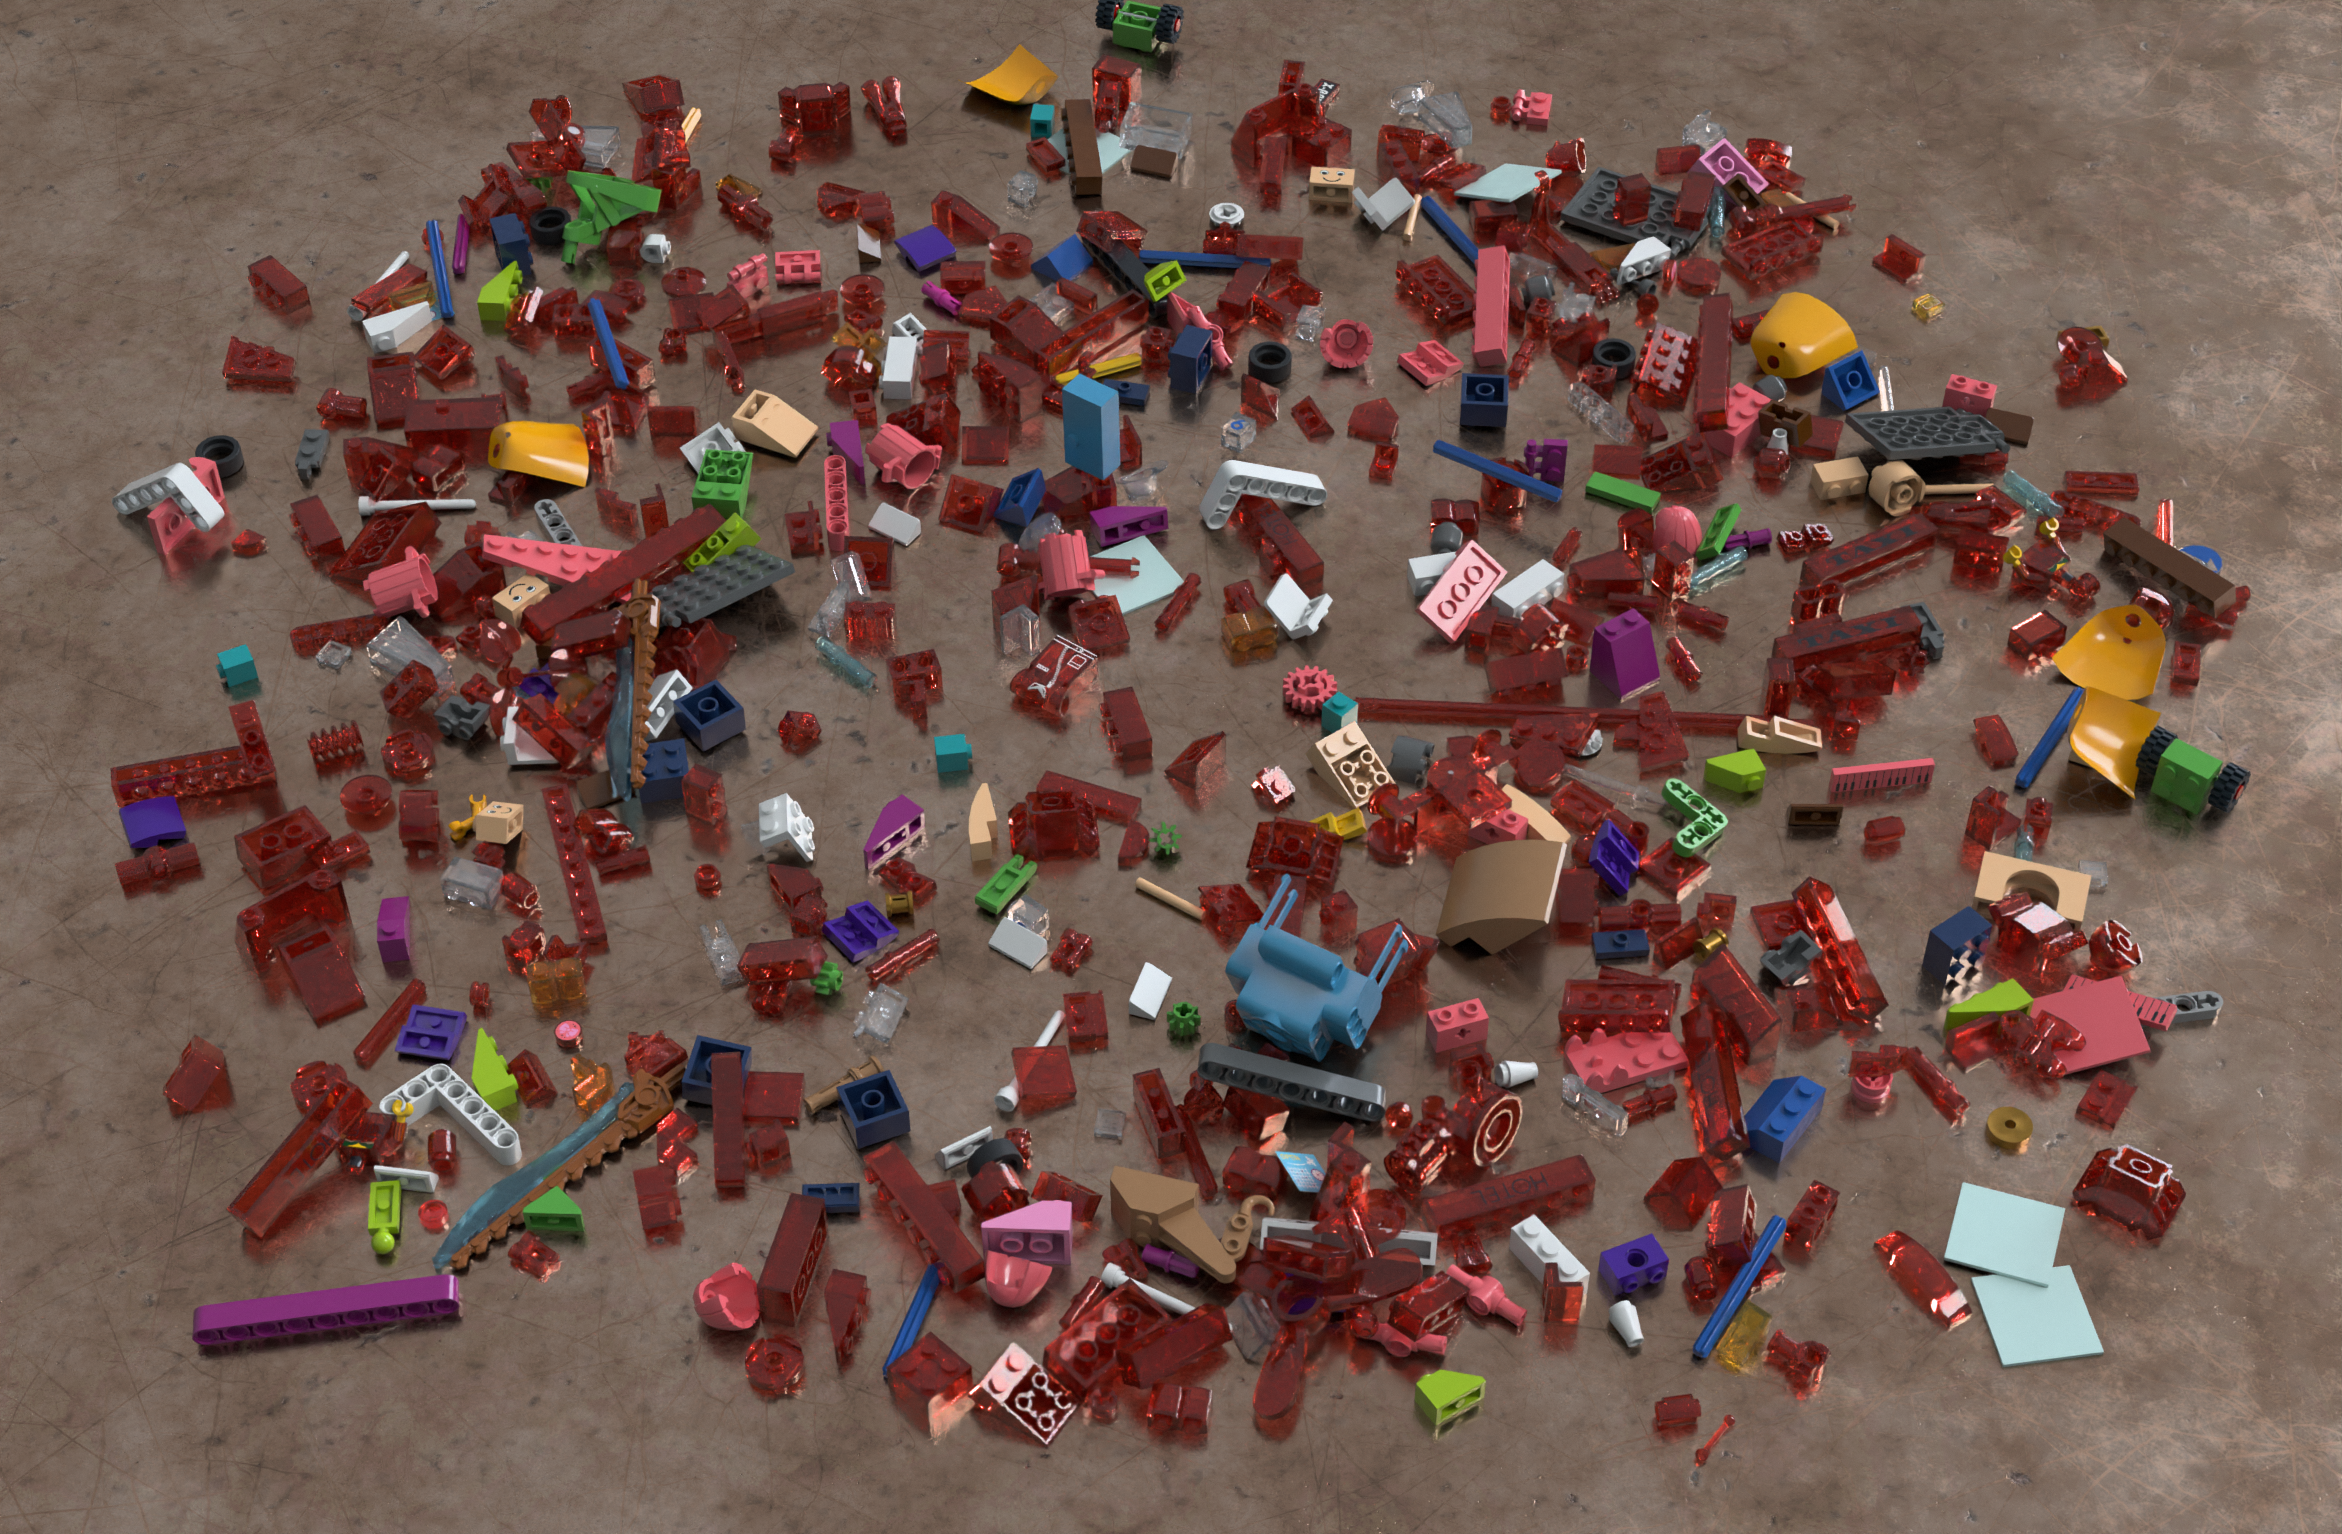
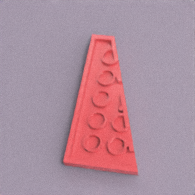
[482,534,631,605]

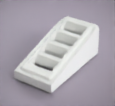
[892,313,940,356]

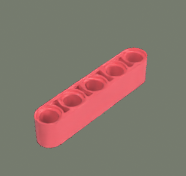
[824,455,850,551]

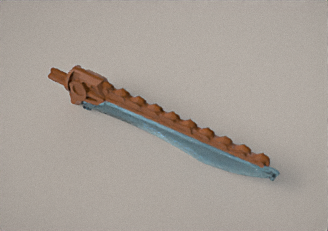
[605,578,661,801]
[432,1064,686,1270]

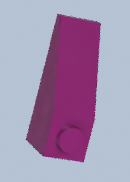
[826,420,865,484]
[1090,506,1169,547]
[863,794,925,870]
[377,896,410,962]

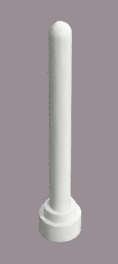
[347,251,409,321]
[358,496,476,516]
[994,1010,1065,1112]
[1100,1262,1233,1334]

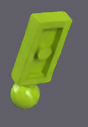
[368,1180,401,1255]

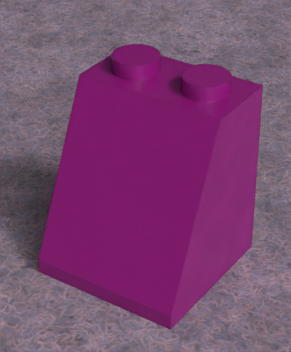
[1589,608,1660,700]

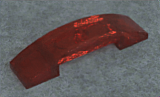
[1874,1230,1973,1328]

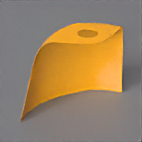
[959,44,1059,105]
[1751,292,1858,378]
[488,421,589,487]
[2052,605,2166,700]
[2068,686,2161,800]

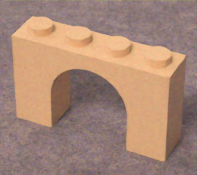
[1972,851,2092,939]

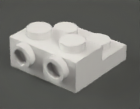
[680,422,746,474]

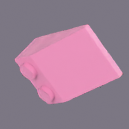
[1687,138,1769,205]
[981,1200,1073,1265]

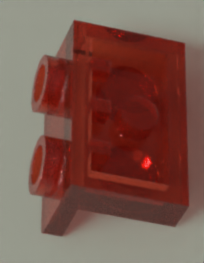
[525,287,579,325]
[785,500,823,553]

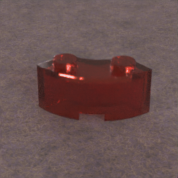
[632,1163,682,1230]

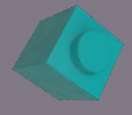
[1030,104,1055,138]
[215,644,258,687]
[1321,692,1358,733]
[934,734,972,773]

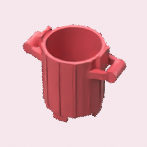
[865,423,942,489]
[1031,530,1105,600]
[363,546,438,618]

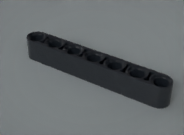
[1080,220,1167,318]

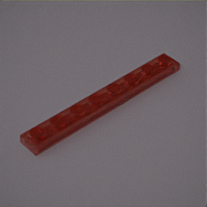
[541,783,608,946]

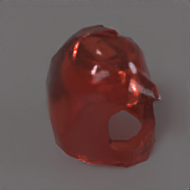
[1545,138,1586,178]
[2125,586,2175,630]

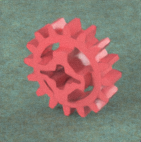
[1282,665,1337,712]

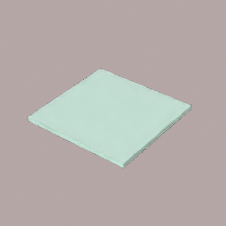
[1030,126,1136,174]
[1454,163,1562,203]
[1089,535,1188,619]
[1944,1182,2065,1287]
[1971,1265,2104,1367]

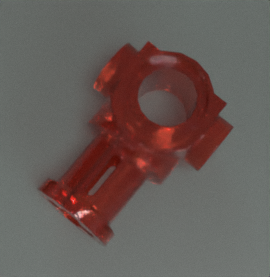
[1183,1070,1224,1126]
[1767,1328,1831,1386]

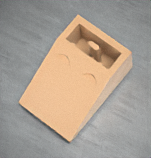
[732,389,818,458]
[1306,721,1397,809]

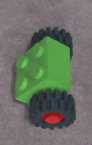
[1095,0,1184,52]
[2135,726,2251,815]

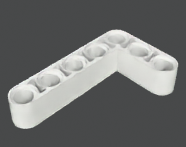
[1199,460,1328,529]
[112,463,225,532]
[380,1064,522,1166]

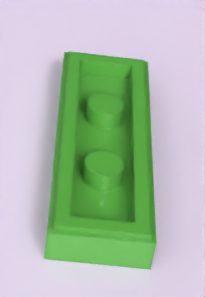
[1585,471,1661,513]
[1695,503,1742,560]

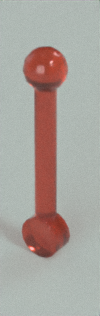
[1695,1414,1735,1461]

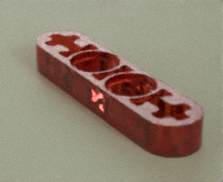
[2048,490,2141,530]
[290,614,389,650]

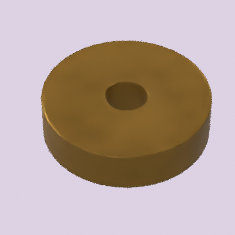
[1986,1107,2033,1149]

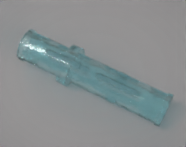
[1709,187,1726,237]
[2003,470,2064,520]
[1682,546,1748,590]
[815,636,878,688]

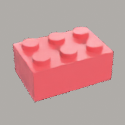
[1694,382,1772,458]

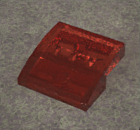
[1956,485,2028,539]

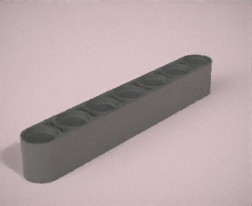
[1197,1043,1386,1122]

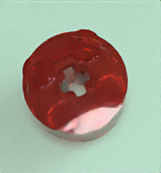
[1480,457,1529,513]
[1510,603,1568,663]
[399,790,440,842]
[961,1161,1030,1226]

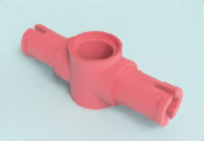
[1186,306,1233,371]
[1444,1264,1527,1327]
[1356,1317,1447,1357]

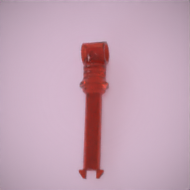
[1728,194,1856,237]
[996,543,1140,579]

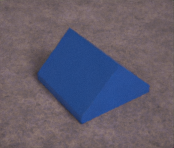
[1031,234,1093,285]
[1821,350,1880,410]
[993,468,1046,527]

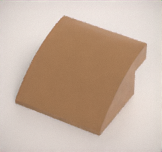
[1436,840,1567,955]

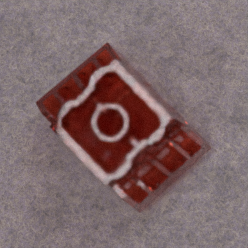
[778,81,851,135]
[631,121,691,184]
[651,618,737,690]
[1008,789,1100,862]
[1246,816,1344,884]
[1987,892,2089,973]
[1353,918,1440,986]
[2072,1144,2187,1241]

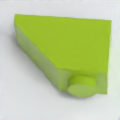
[1144,260,1186,302]
[1703,748,1766,793]
[1414,1369,1486,1426]

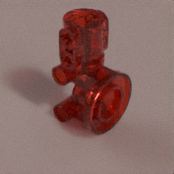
[1383,1060,1523,1194]

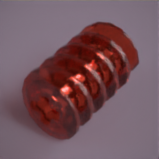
[306,720,364,764]

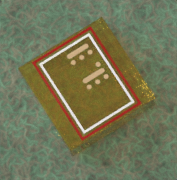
[1912,293,1945,318]

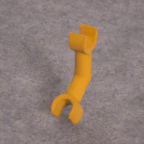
[448,794,487,840]

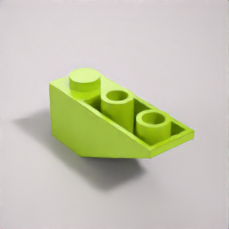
[477,261,523,321]
[683,512,761,572]
[1944,978,2034,1030]
[471,1028,519,1111]

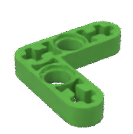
[1661,778,1728,857]

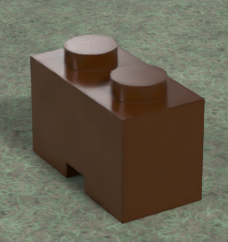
[1758,400,1813,448]

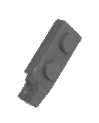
[295,429,330,479]
[1900,602,1945,659]

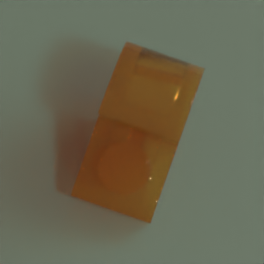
[831,322,887,367]
[548,673,606,728]
[570,1053,616,1120]

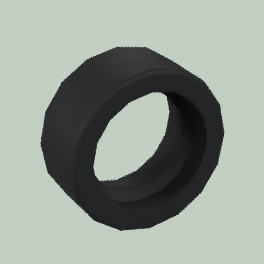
[529,206,571,245]
[1591,338,1636,379]
[1248,341,1292,383]
[195,435,244,478]
[966,1138,1024,1192]

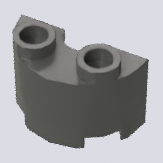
[433,695,492,740]
[1387,735,1435,784]
[1760,930,1823,985]

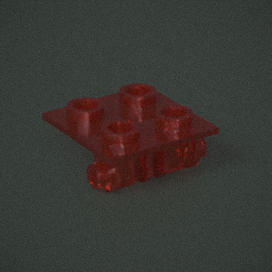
[1198,884,1264,935]

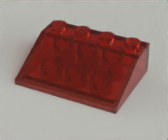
[328,501,442,585]

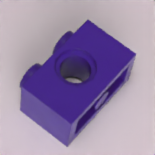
[1598,1233,1669,1296]

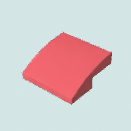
[1397,340,1464,386]

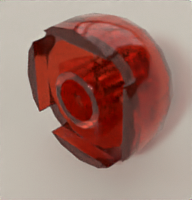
[2089,919,2143,975]

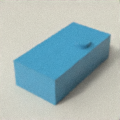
[1062,373,1120,480]

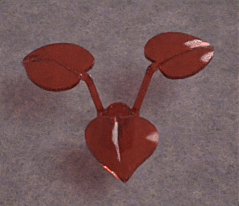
[480,619,588,736]

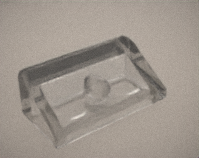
[1509,251,1558,279]
[830,551,872,606]

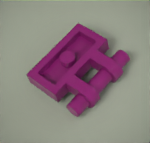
[1522,439,1568,482]

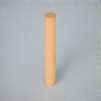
[1784,192,1839,229]
[1402,194,1422,241]
[1924,483,1994,495]
[1135,877,1207,921]

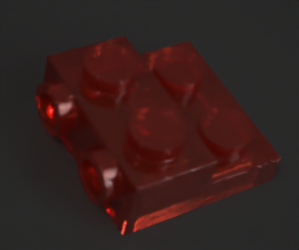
[1067,595,1130,653]

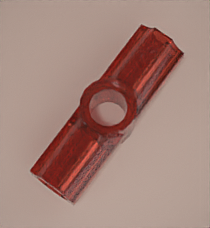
[717,184,773,231]
[115,842,200,885]
[1598,899,1682,932]

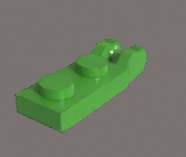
[975,854,1037,914]

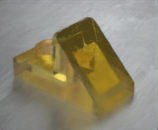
[1715,1299,1773,1367]

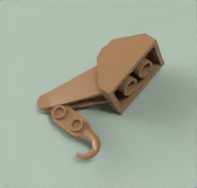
[1110,1165,1275,1283]

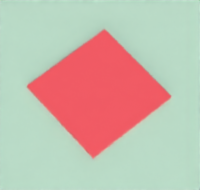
[2030,975,2151,1078]

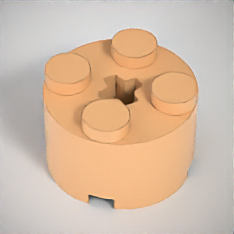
[1869,460,1926,516]

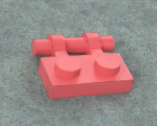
[1511,89,1552,126]
[775,250,821,284]
[727,253,769,305]

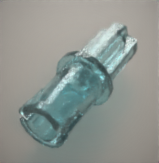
[2014,825,2035,862]

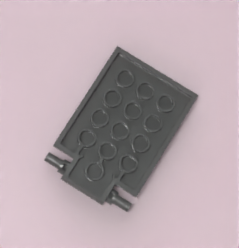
[1560,167,1711,259]
[1845,406,2010,461]
[648,545,795,628]

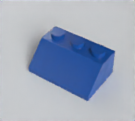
[1730,1075,1826,1163]

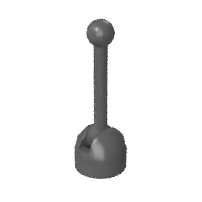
[1609,268,1657,299]

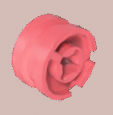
[1851,1059,1893,1104]

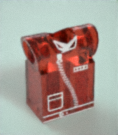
[1009,635,1099,719]

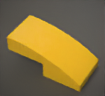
[1308,807,1367,844]

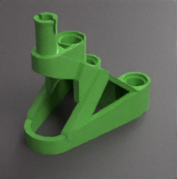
[561,170,662,264]

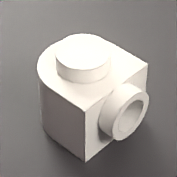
[640,234,671,263]

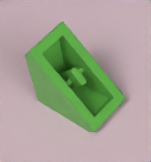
[523,1186,585,1231]

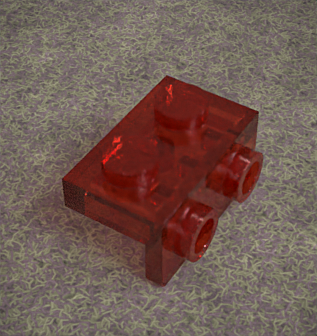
[581,398,614,457]

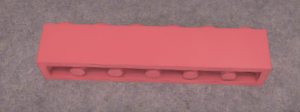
[1471,245,1510,367]

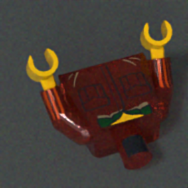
[2003,518,2076,592]
[325,1093,414,1175]

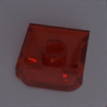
[412,325,475,380]

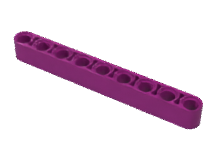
[192,1275,459,1345]

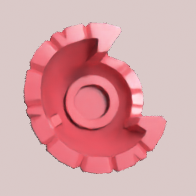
[1320,319,1373,368]
[1650,505,1702,561]
[985,1250,1053,1308]
[692,1263,761,1331]

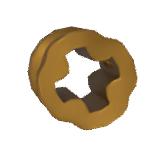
[885,891,914,917]
[1693,928,1729,962]

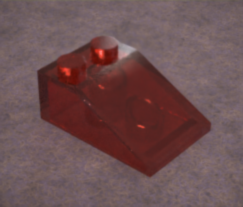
[622,74,685,116]
[234,805,332,889]

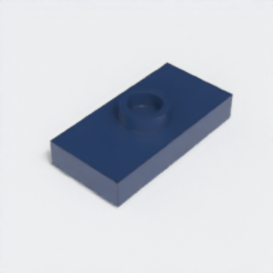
[1103,379,1150,406]
[1591,929,1650,959]
[801,1183,860,1214]

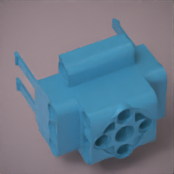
[1225,873,1408,1062]

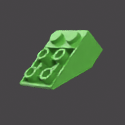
[691,449,753,521]

